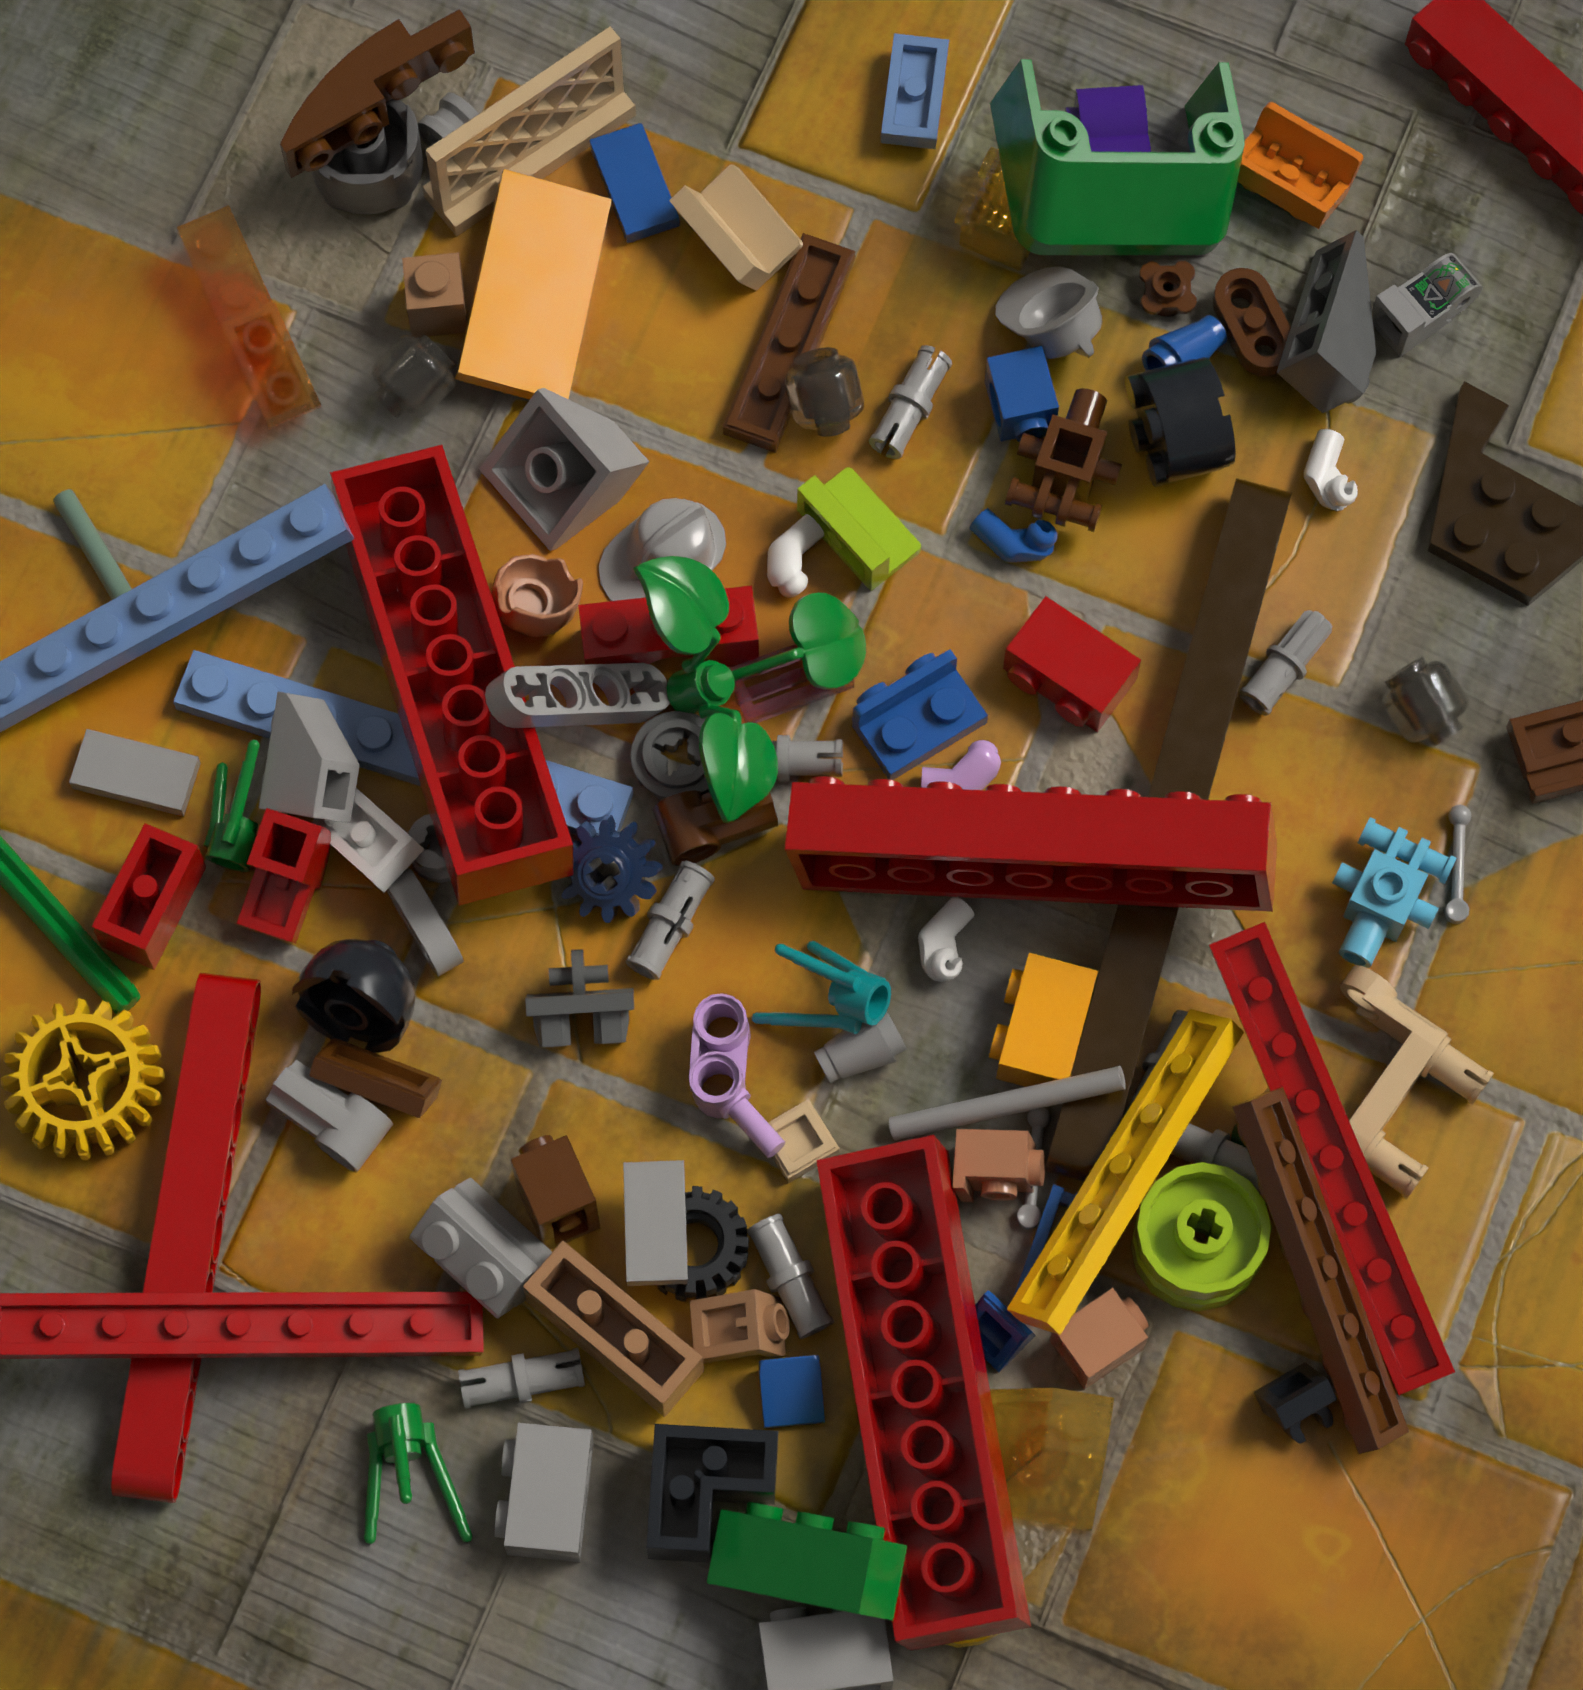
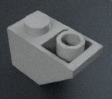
[259,692,360,823]

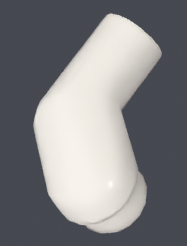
[767,514,824,598]

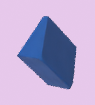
[759,1355,825,1429]

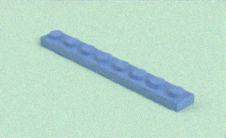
[0,484,354,732]
[173,650,633,836]

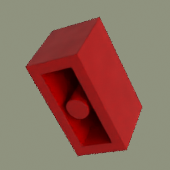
[1003,596,1141,733]
[91,823,206,970]

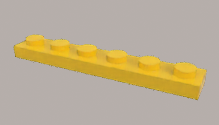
[1007,1009,1244,1335]

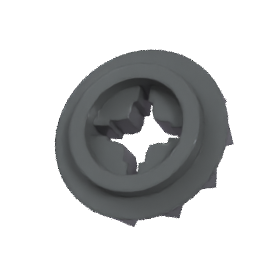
[631,711,709,800]

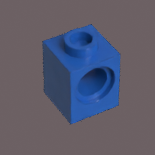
[984,346,1059,442]

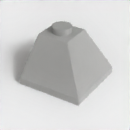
[479,388,649,551]

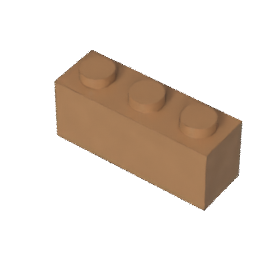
[523,1241,704,1418]

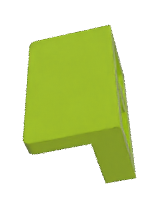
[797,467,921,591]

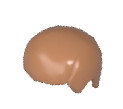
[491,554,583,637]

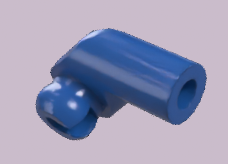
[970,508,1057,562]

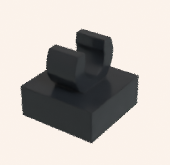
[1254,1362,1337,1444]

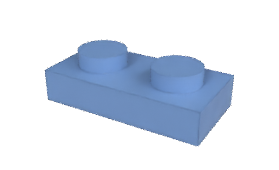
[881,33,949,149]

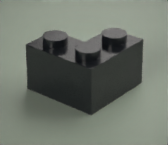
[646,1424,779,1563]

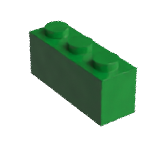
[707,1502,907,1620]

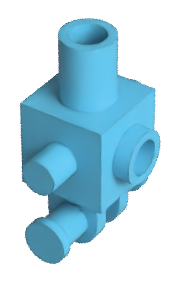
[1332,817,1457,968]

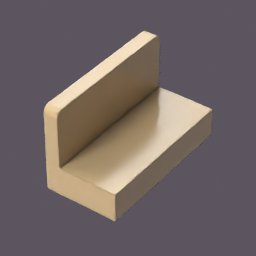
[669,165,803,291]

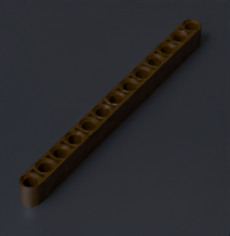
[1045,478,1292,1182]

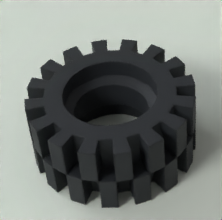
[657,1186,749,1302]

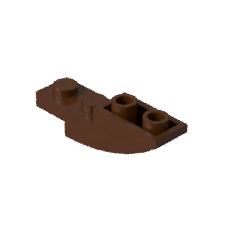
[280,9,475,178]

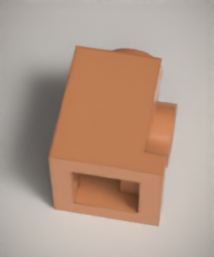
[952,1129,1045,1203]

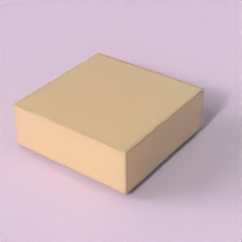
[768,1099,840,1184]

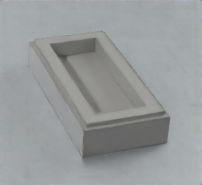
[69,729,201,816]
[623,1160,688,1286]

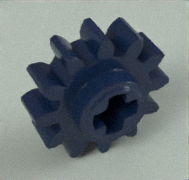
[561,815,663,923]

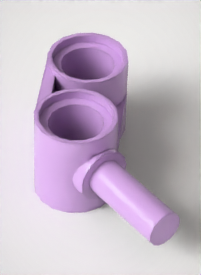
[689,993,785,1158]

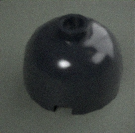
[292,939,415,1053]

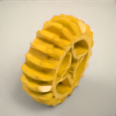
[1,998,165,1160]

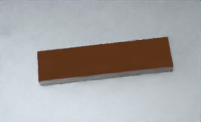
[723,233,856,453]

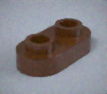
[1213,268,1291,377]

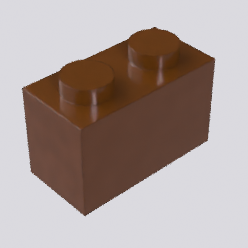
[510,1135,600,1250]

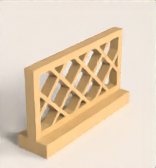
[422,26,636,237]

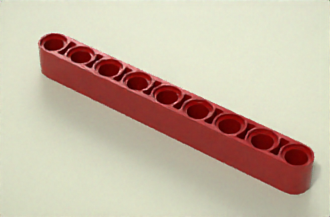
[111,973,261,1503]

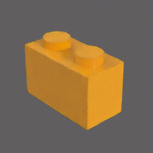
[989,952,1098,1087]

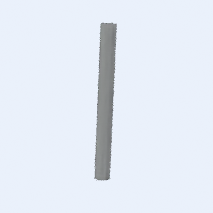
[889,1066,1126,1141]

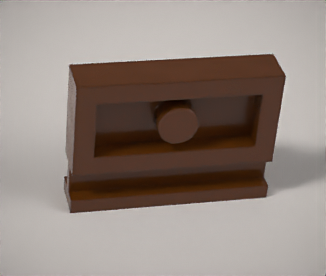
[1506,700,1583,804]

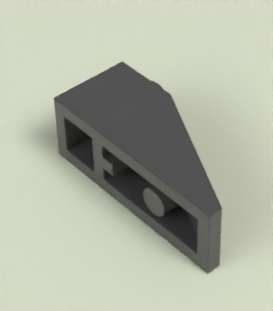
[1277,230,1376,413]

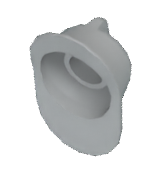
[995,266,1102,359]
[599,498,726,601]

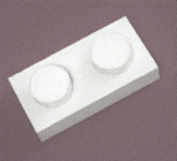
[311,788,425,893]

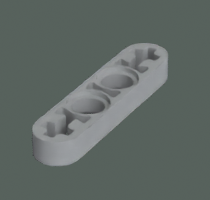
[485,663,670,728]

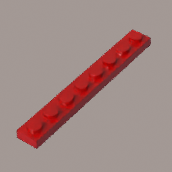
[1208,922,1455,1395]
[0,1292,484,1359]

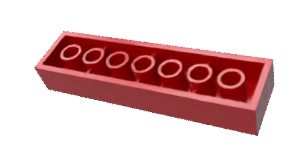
[330,445,573,906]
[785,776,1277,912]
[816,1135,1031,1651]

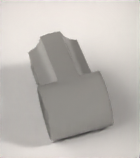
[266,1060,393,1173]

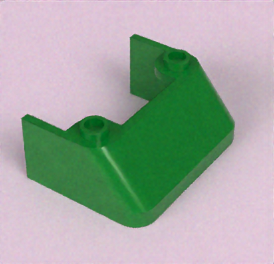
[990,59,1245,255]

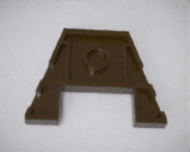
[1428,381,1583,606]

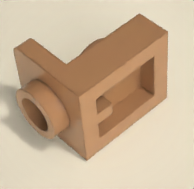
[690,1289,790,1364]

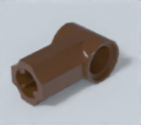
[652,790,778,866]

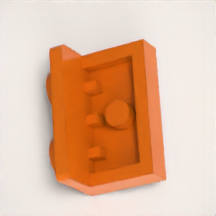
[1237,102,1364,229]

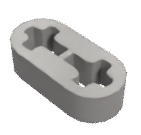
[386,868,464,977]

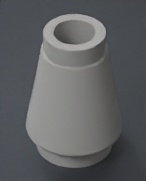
[814,1011,907,1083]

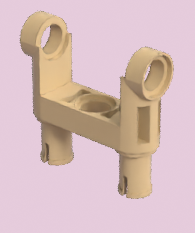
[1264,965,1494,1200]

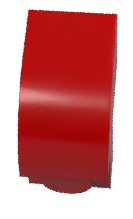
[236,808,331,944]

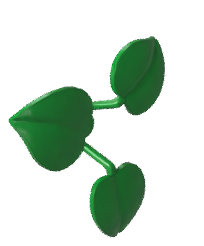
[633,556,866,823]

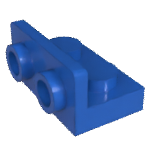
[852,649,988,780]

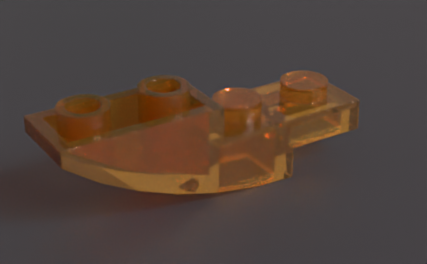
[177,205,321,429]

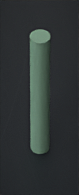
[53,489,132,600]

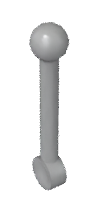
[1444,804,1472,924]
[1017,1107,1051,1230]

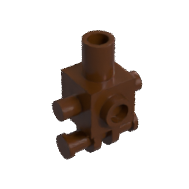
[1005,388,1122,532]

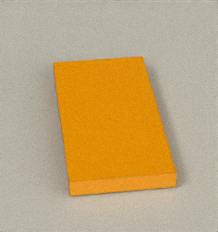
[455,169,612,400]

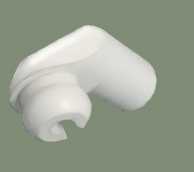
[1304,429,1358,511]
[918,897,975,982]

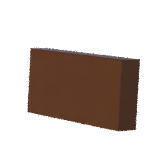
[309,1038,442,1118]

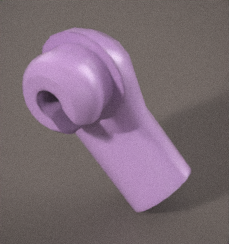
[921,740,1001,790]

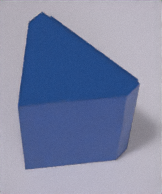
[975,1290,1036,1372]

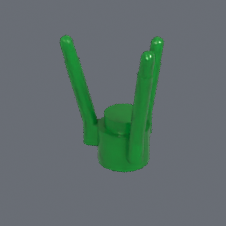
[203,740,290,872]
[364,1403,473,1544]

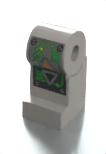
[1372,253,1483,357]

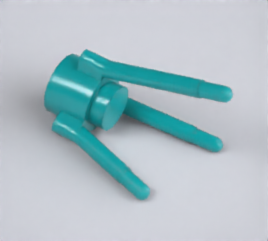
[752,941,891,1034]

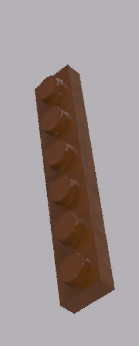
[1232,1087,1409,1454]

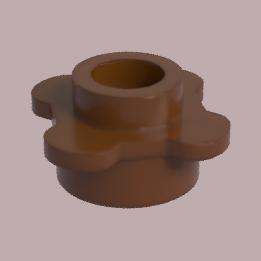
[1139,261,1197,317]

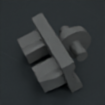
[525,949,635,1047]

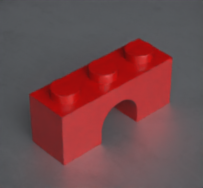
[578,585,759,667]

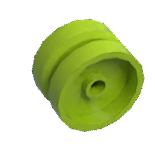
[1131,1162,1272,1311]

